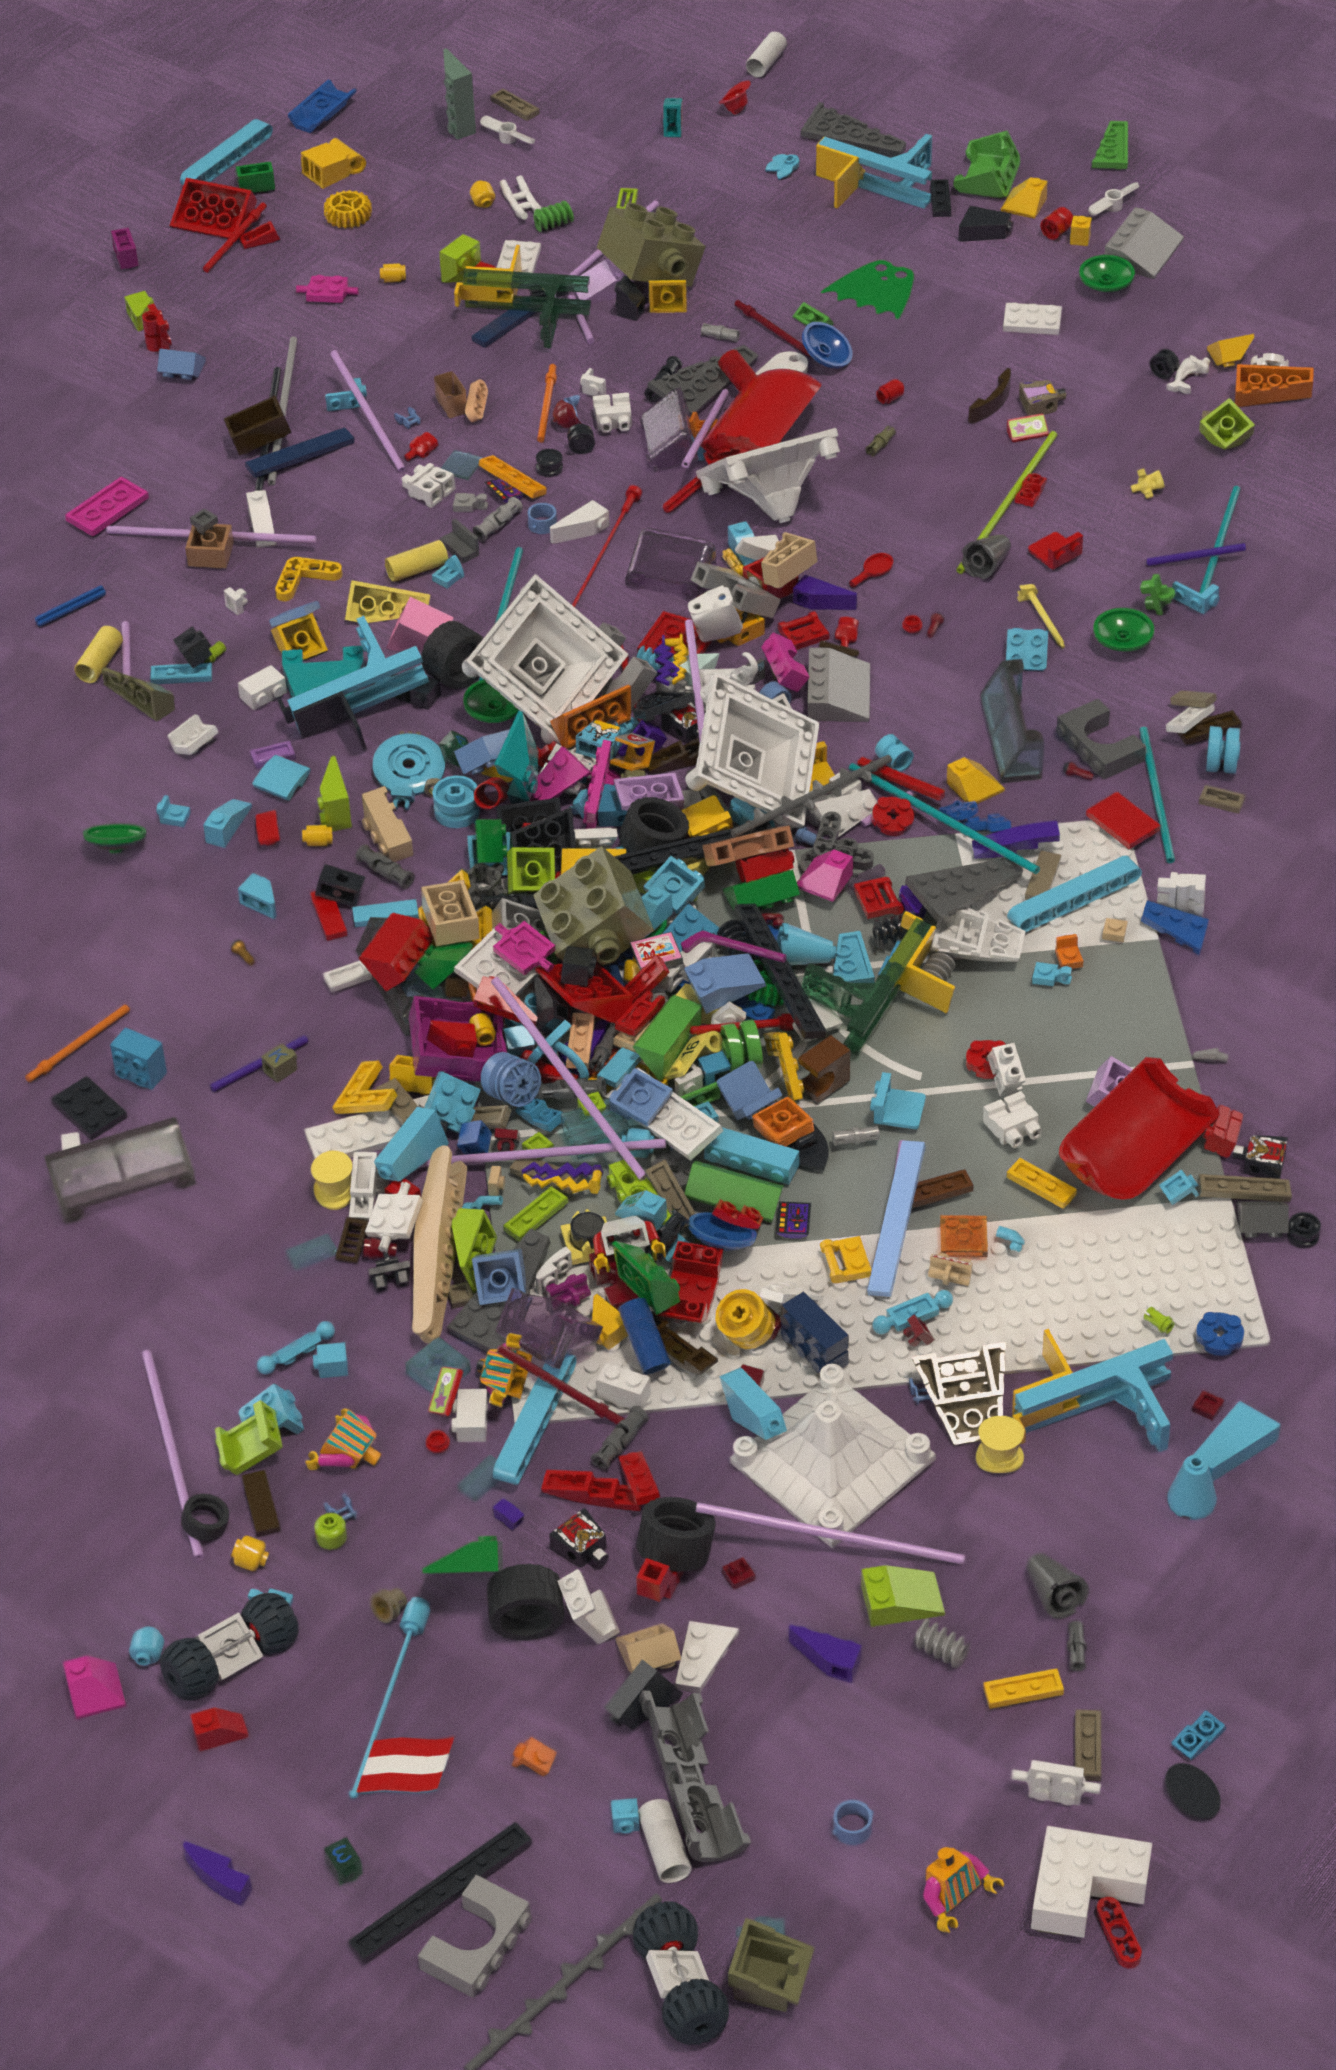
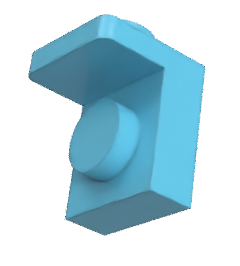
[156,795,191,827]
[1159,1169,1199,1205]
[611,1798,640,1834]

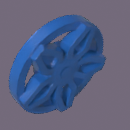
[939,800,979,821]

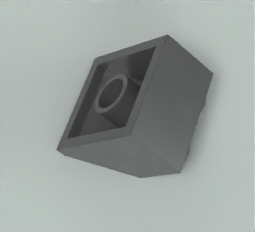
[1237,1201,1289,1237]

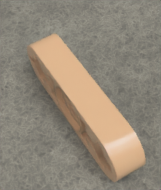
[465,379,488,423]

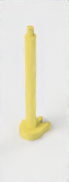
[1017,584,1065,649]

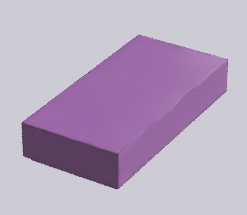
[250,741,296,769]

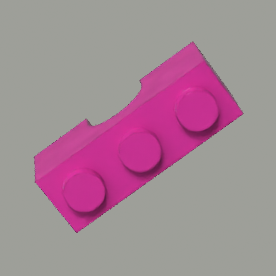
[761,632,810,692]

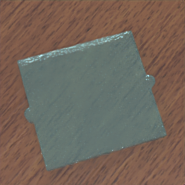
[441,450,483,480]

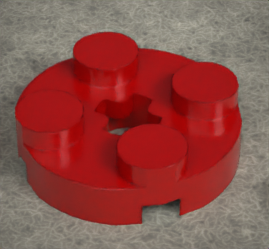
[871,797,914,836]
[966,1040,1006,1079]

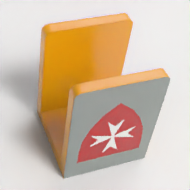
[610,733,655,771]

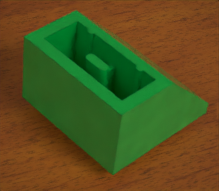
[235,161,275,193]

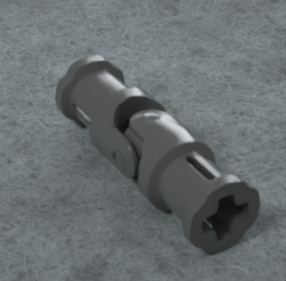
[355,844,415,889]
[537,1077,606,1100]
[590,1406,649,1471]

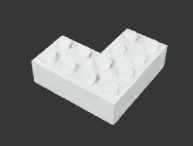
[1031,1826,1152,1938]

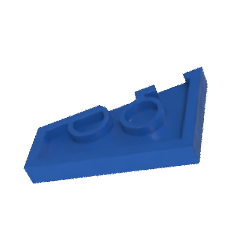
[1141,901,1209,955]

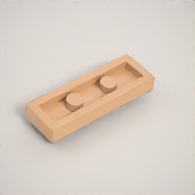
[566,1013,595,1069]

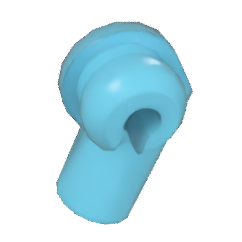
[996,1226,1025,1252]

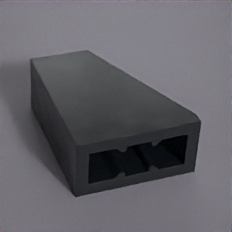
[958,206,1014,242]
[604,1659,683,1730]

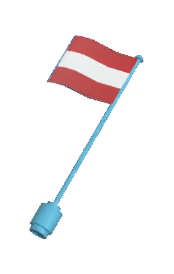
[349,1597,455,1799]

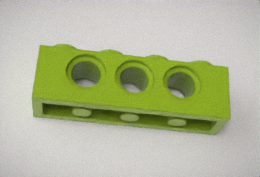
[607,1156,671,1234]

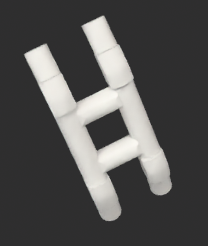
[499,175,542,219]

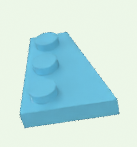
[832,931,875,990]

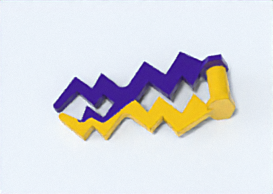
[654,634,689,686]
[521,1161,604,1194]

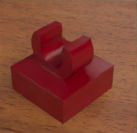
[495,1128,521,1152]
[903,1314,935,1347]
[722,1557,756,1590]

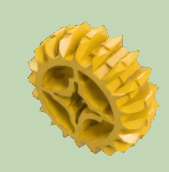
[324,190,372,229]

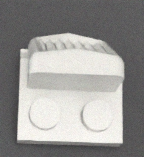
[574,828,618,849]

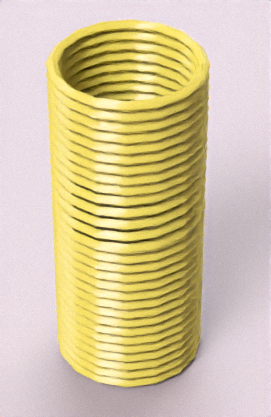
[385,540,448,582]
[74,626,123,683]

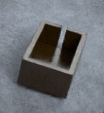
[223,395,292,456]

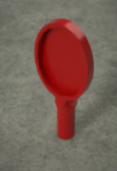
[849,553,894,588]

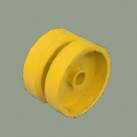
[715,1289,775,1349]

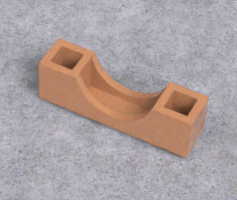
[702,825,794,866]

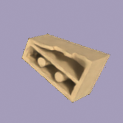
[761,532,818,588]
[362,786,413,862]

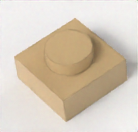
[1102,918,1128,942]
[488,1166,505,1196]

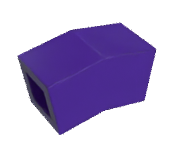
[492,1498,524,1531]

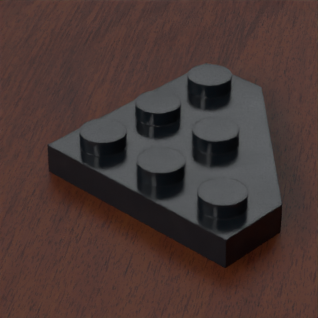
[633,691,695,722]

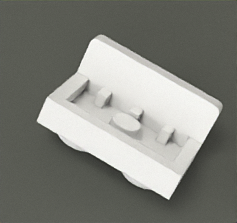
[167,714,219,755]

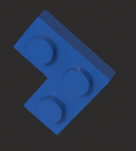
[961,813,1011,832]

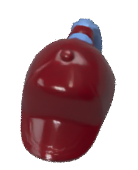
[553,395,582,428]

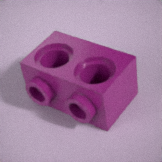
[111,227,139,269]

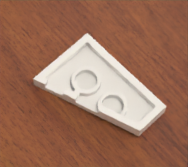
[813,789,877,838]
[760,1280,824,1305]
[675,1621,739,1693]

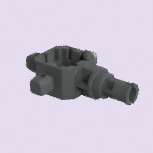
[456,863,509,908]

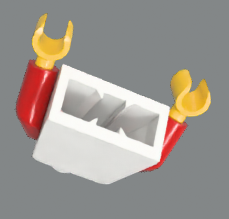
[593,1216,666,1274]

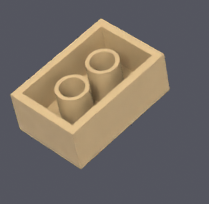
[421,880,479,946]

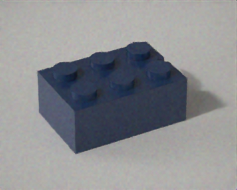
[781,1291,849,1373]

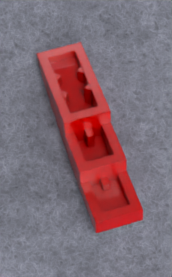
[541,1470,642,1511]

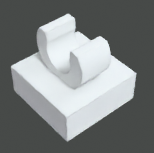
[224,587,248,615]

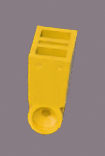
[301,138,366,189]

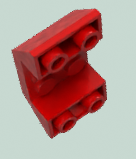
[655,1241,723,1323]

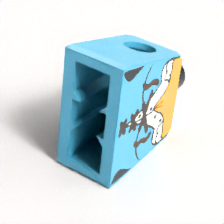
[576,720,621,760]

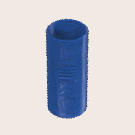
[618,1298,671,1375]

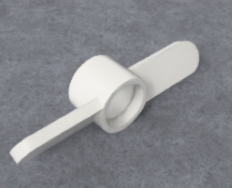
[480,116,535,144]
[1088,182,1139,216]

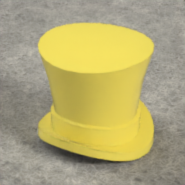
[311,1150,353,1210]
[976,1416,1024,1473]

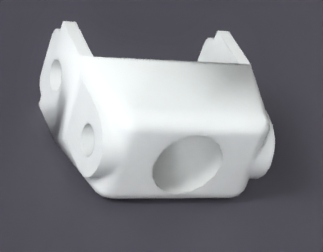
[688,585,743,642]

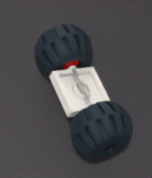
[160,1593,299,1701]
[633,1901,729,2046]

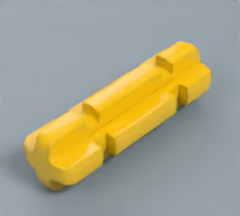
[722,548,744,576]

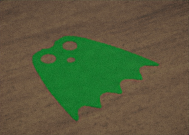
[820,260,914,319]

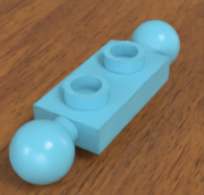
[872,1290,953,1334]
[257,1321,335,1375]

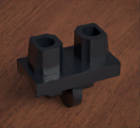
[368,1252,411,1292]

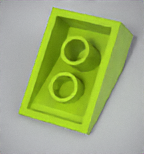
[317,756,352,832]
[452,1208,497,1293]
[861,1565,945,1627]

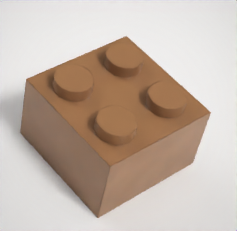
[185,524,234,568]

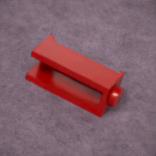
[735,848,795,883]

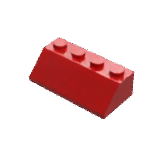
[358,913,434,991]

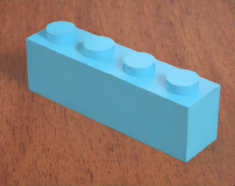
[704,1127,799,1185]

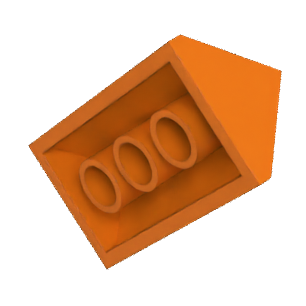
[550,684,631,749]

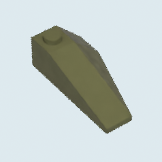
[101,667,175,722]

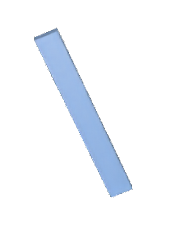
[867,1141,926,1297]

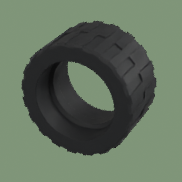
[421,621,484,689]
[619,797,689,853]
[636,1496,716,1572]
[486,1564,564,1641]

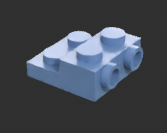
[609,1068,673,1127]

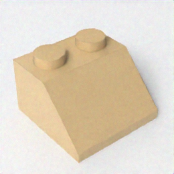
[615,1623,681,1673]

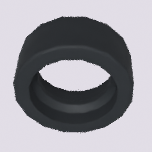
[181,1493,229,1541]

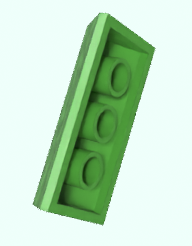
[633,995,702,1081]
[684,1161,783,1223]

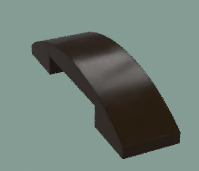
[968,367,1011,424]
[641,1311,718,1375]

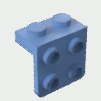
[717,1061,782,1120]

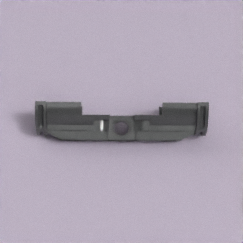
[639,1691,751,1862]

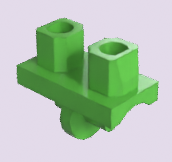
[1140,574,1176,615]

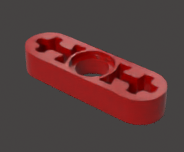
[1096,1897,1142,1969]

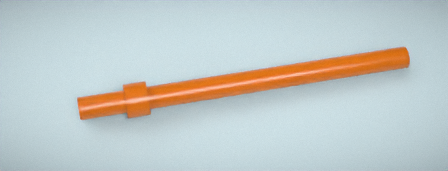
[537,364,557,443]
[25,1004,130,1083]

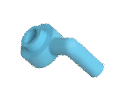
[462,1196,503,1210]

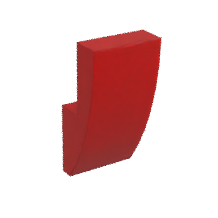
[1015,473,1047,507]
[255,810,280,846]
[712,1199,764,1229]

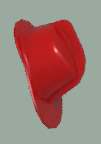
[719,80,751,115]

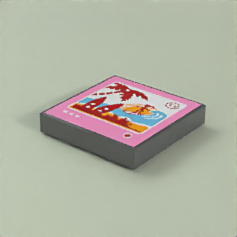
[629,932,684,970]

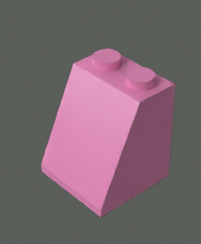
[386,597,454,654]

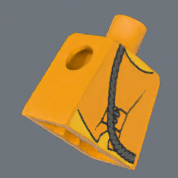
[717,607,765,646]

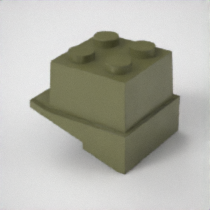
[728,1918,815,2012]

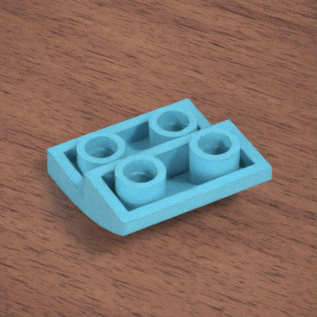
[252,755,311,801]

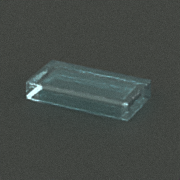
[285,1233,337,1271]
[457,1455,499,1502]

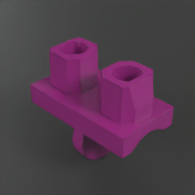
[546,1273,591,1312]

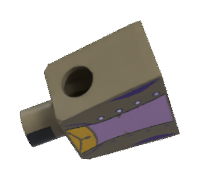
[1019,380,1066,416]

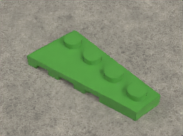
[1092,121,1128,169]

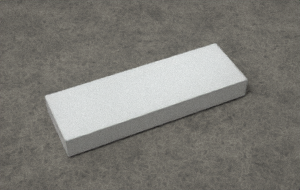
[1166,704,1215,733]

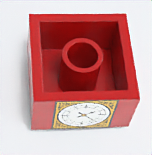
[742,557,799,599]

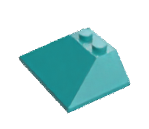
[494,711,539,804]

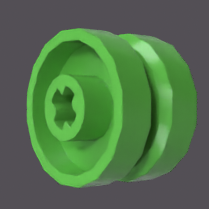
[720,1020,763,1072]

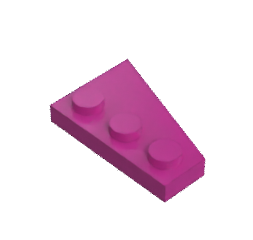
[530,746,592,801]

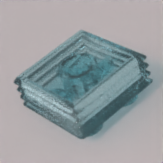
[405,1337,471,1394]

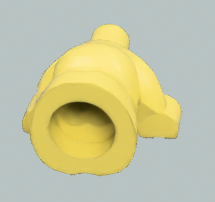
[1130,468,1165,499]

